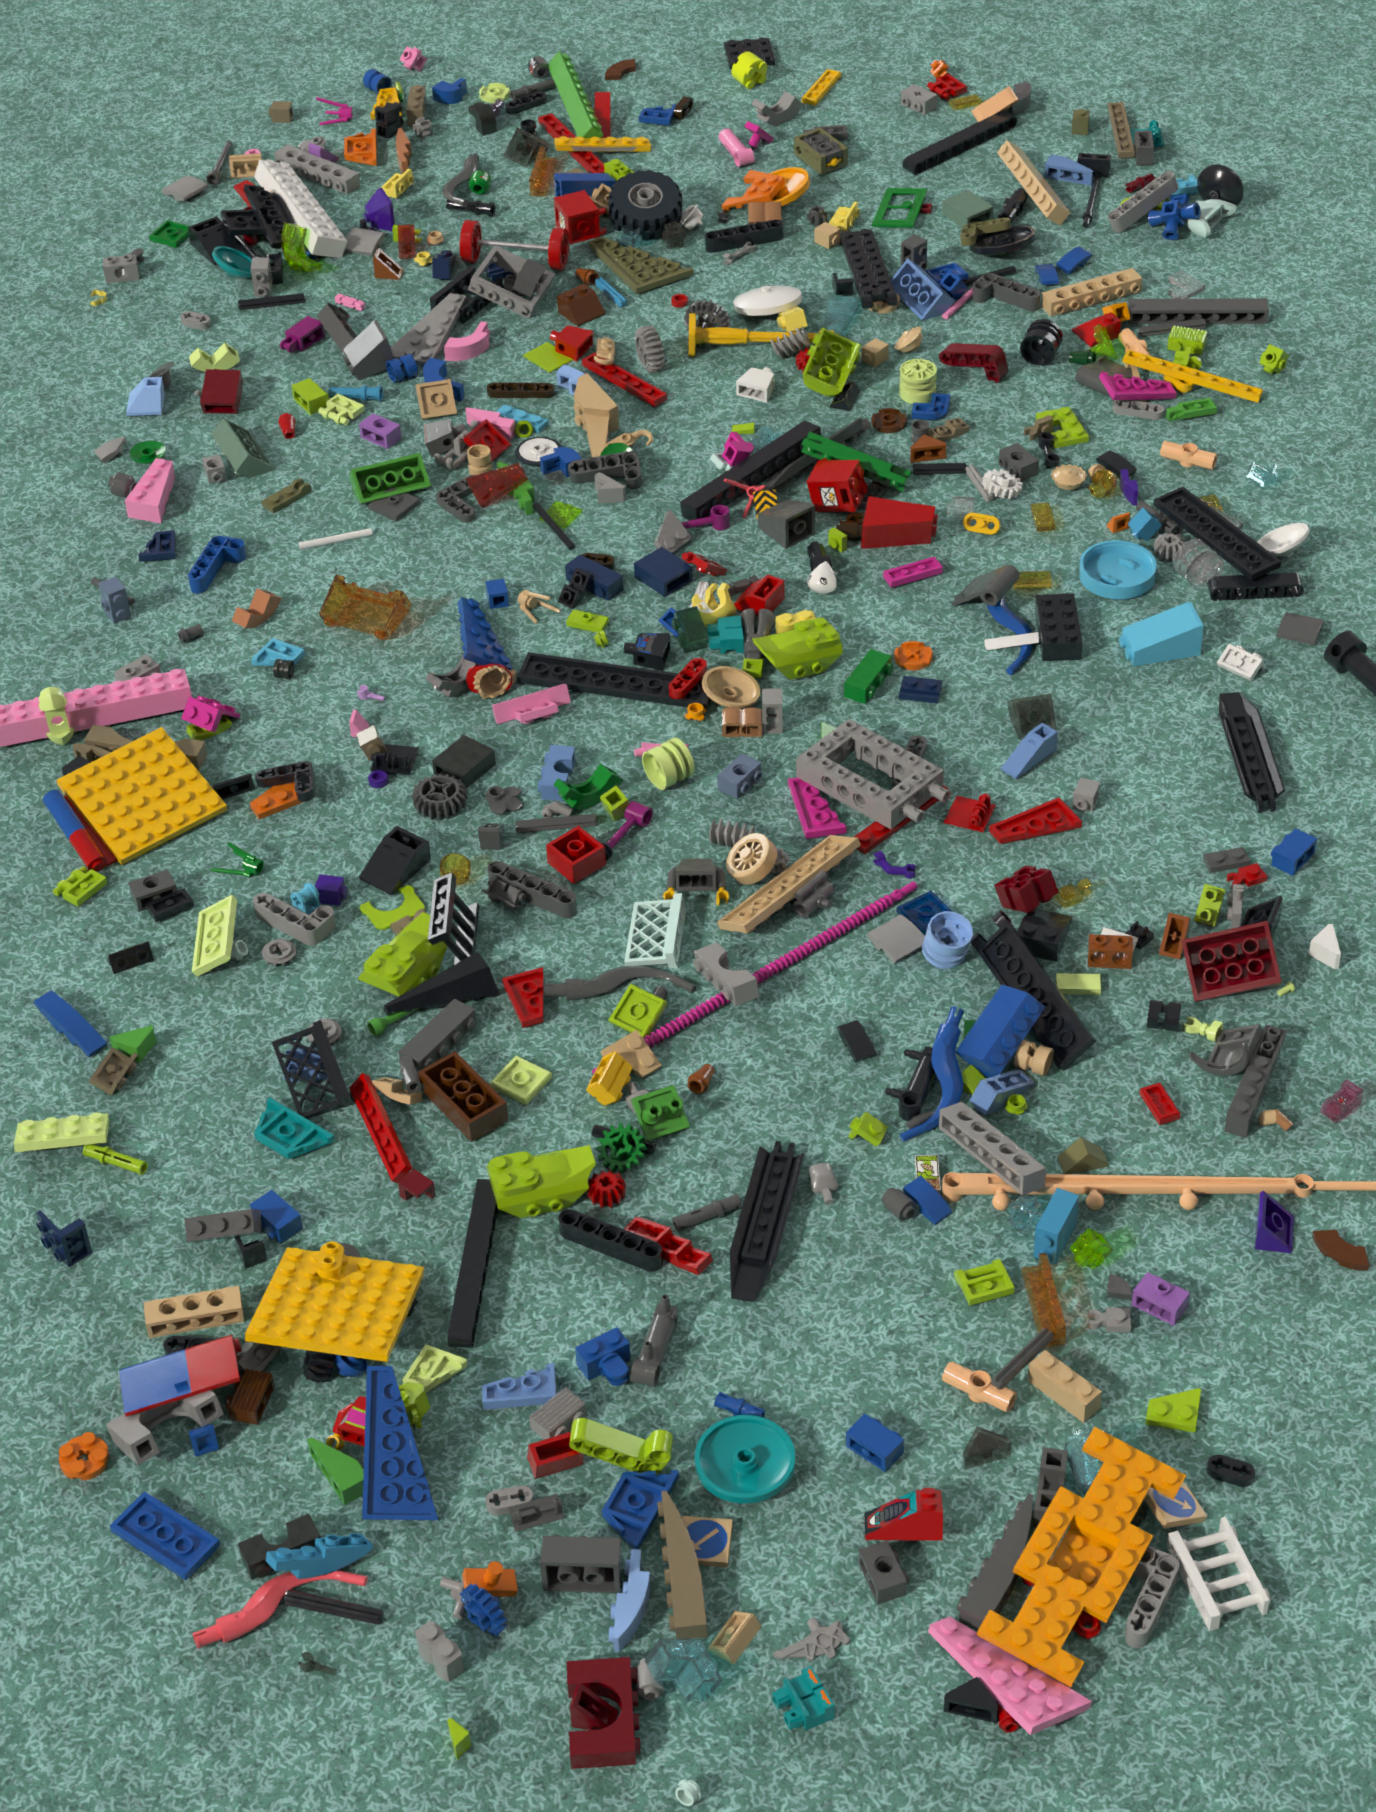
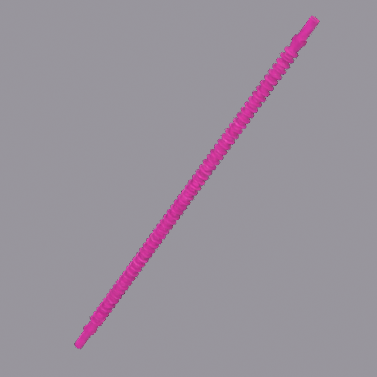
[592,881,918,1075]

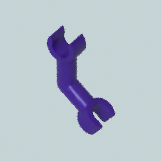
[873,851,916,879]

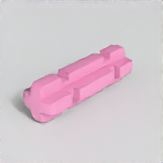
[335,294,366,311]

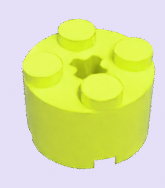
[731,51,767,89]

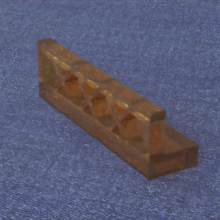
[529,146,557,197]
[1021,1253,1066,1347]

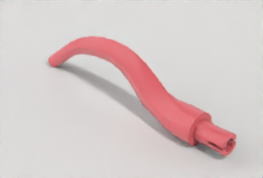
[192,1570,368,1649]

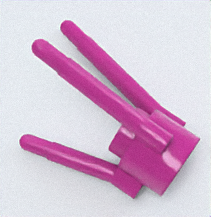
[316,97,352,125]

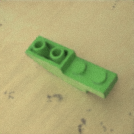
[495,462,535,515]

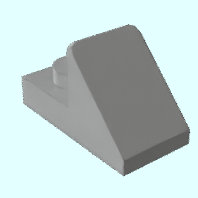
[594,472,626,503]

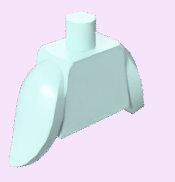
[1185,199,1237,238]

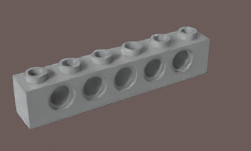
[275,144,360,195]
[939,1102,1046,1196]

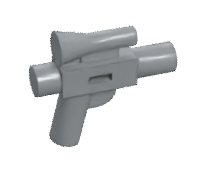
[440,1577,465,1619]

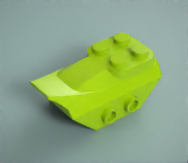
[802,327,861,397]
[752,617,843,680]
[358,912,447,996]
[486,1145,596,1218]

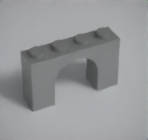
[106,1390,224,1465]

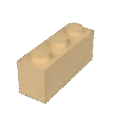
[1028,1350,1102,1423]

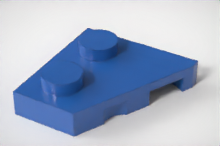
[639,104,676,125]

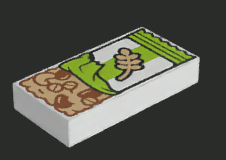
[915,1155,941,1195]

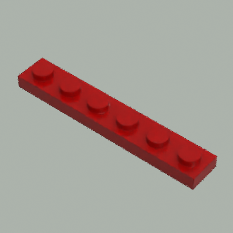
[582,352,667,407]
[854,785,949,854]
[349,1073,412,1183]

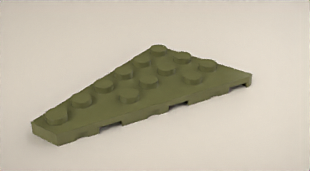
[588,237,694,294]

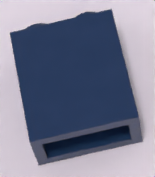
[634,547,693,597]

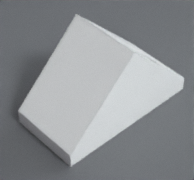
[1309,924,1341,969]

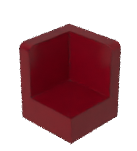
[398,1169,436,1201]

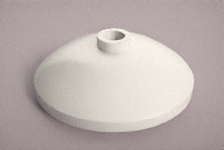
[1257,523,1310,557]

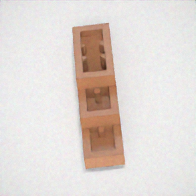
[396,128,412,174]

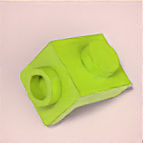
[848,1112,888,1146]

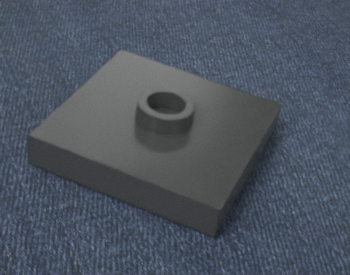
[368,487,420,522]

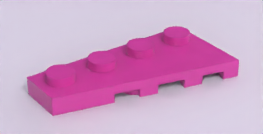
[788,777,846,839]

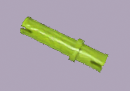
[83,1144,148,1175]

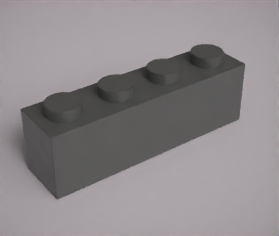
[398,999,477,1074]

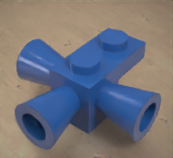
[1148,194,1201,240]

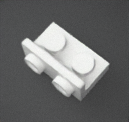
[1217,644,1265,681]

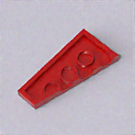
[989,797,1082,844]

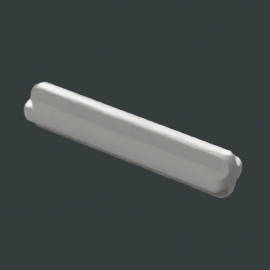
[965,465,995,502]

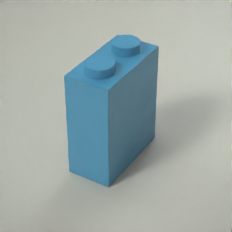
[1033,1188,1079,1265]

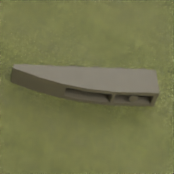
[657,1491,708,1640]

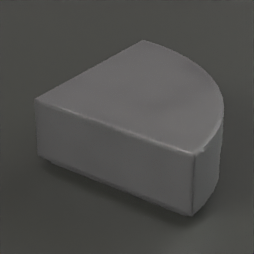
[1107,1274,1132,1300]

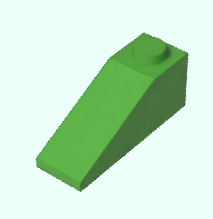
[307,1437,364,1505]

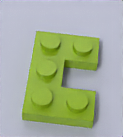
[1036,407,1089,448]

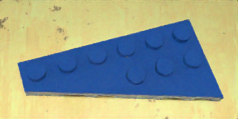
[458,597,513,671]
[362,1366,439,1520]

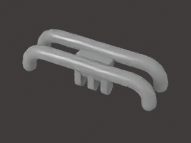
[434,420,478,470]

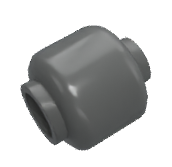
[108,472,137,498]

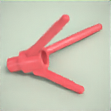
[724,478,765,518]

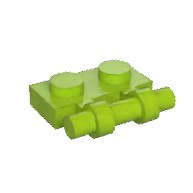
[52,866,107,907]

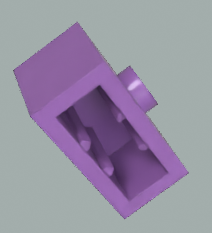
[1132,1272,1190,1326]

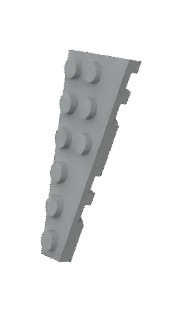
[391,293,467,366]

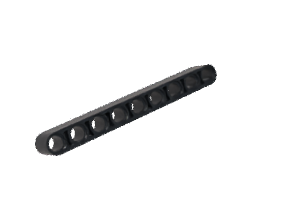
[902,110,1017,175]
[448,1179,498,1348]

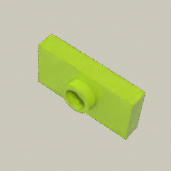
[566,609,609,632]

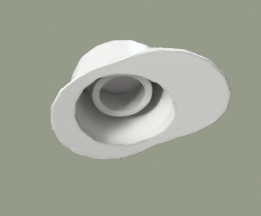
[678,204,703,230]

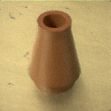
[575,268,599,286]
[687,1064,715,1094]

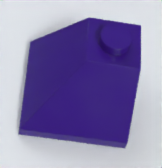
[363,187,395,232]

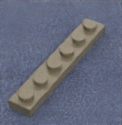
[1107,102,1135,158]

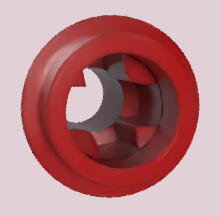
[278,413,296,439]

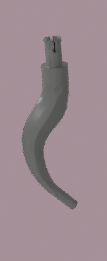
[442,153,480,207]
[544,966,696,1000]

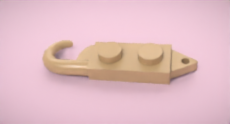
[594,337,615,365]

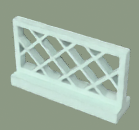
[624,893,686,968]

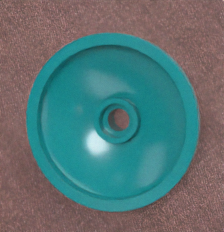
[212,246,252,278]

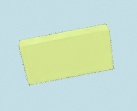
[1056,973,1101,995]

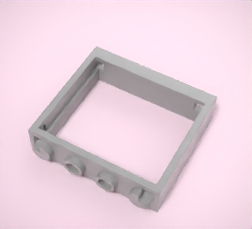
[468,245,555,318]

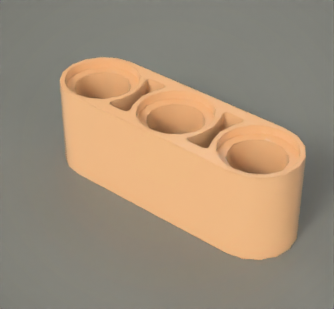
[971,86,1019,122]

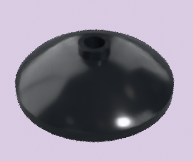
[1197,164,1244,206]

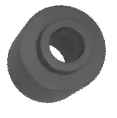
[882,1188,916,1221]

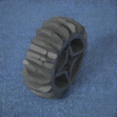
[684,299,730,331]
[412,773,468,820]

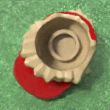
[466,663,516,699]

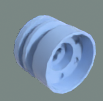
[922,911,973,969]

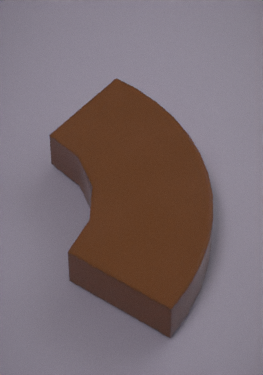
[605,59,636,80]
[1312,1230,1369,1271]

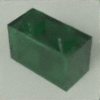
[672,606,709,653]

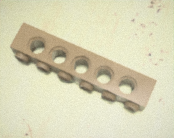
[1041,268,1142,317]

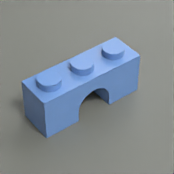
[538,745,576,801]

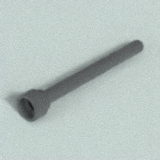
[206,141,232,184]

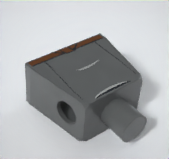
[423,418,465,458]

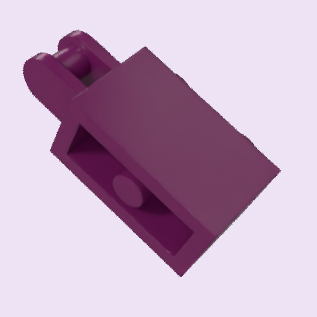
[280,316,325,353]

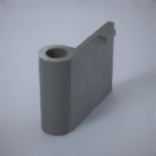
[1075,356,1141,397]
[951,565,1020,606]

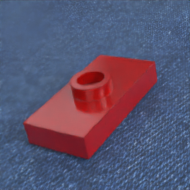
[1139,1083,1180,1125]

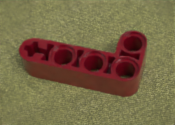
[939,343,1009,383]

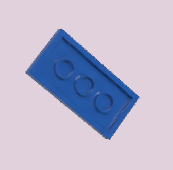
[110,1491,220,1580]

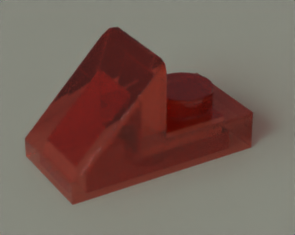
[398,224,416,259]

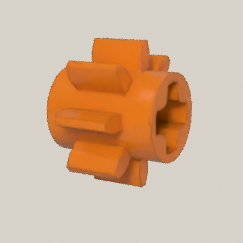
[930,59,949,78]

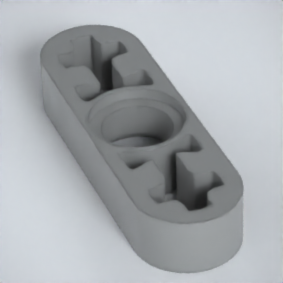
[1113,400,1164,420]

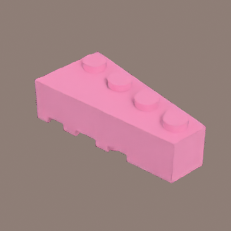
[125,458,175,523]

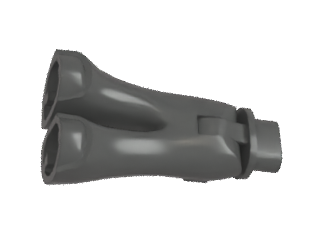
[740,609,776,659]

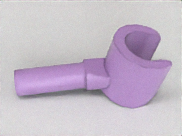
[357,685,385,701]

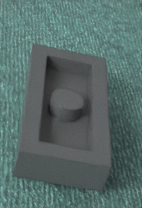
[1203,847,1251,873]

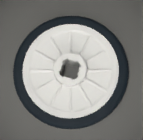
[515,437,561,466]

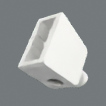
[736,367,774,403]

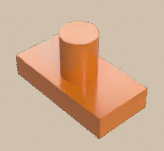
[462,1561,518,1597]

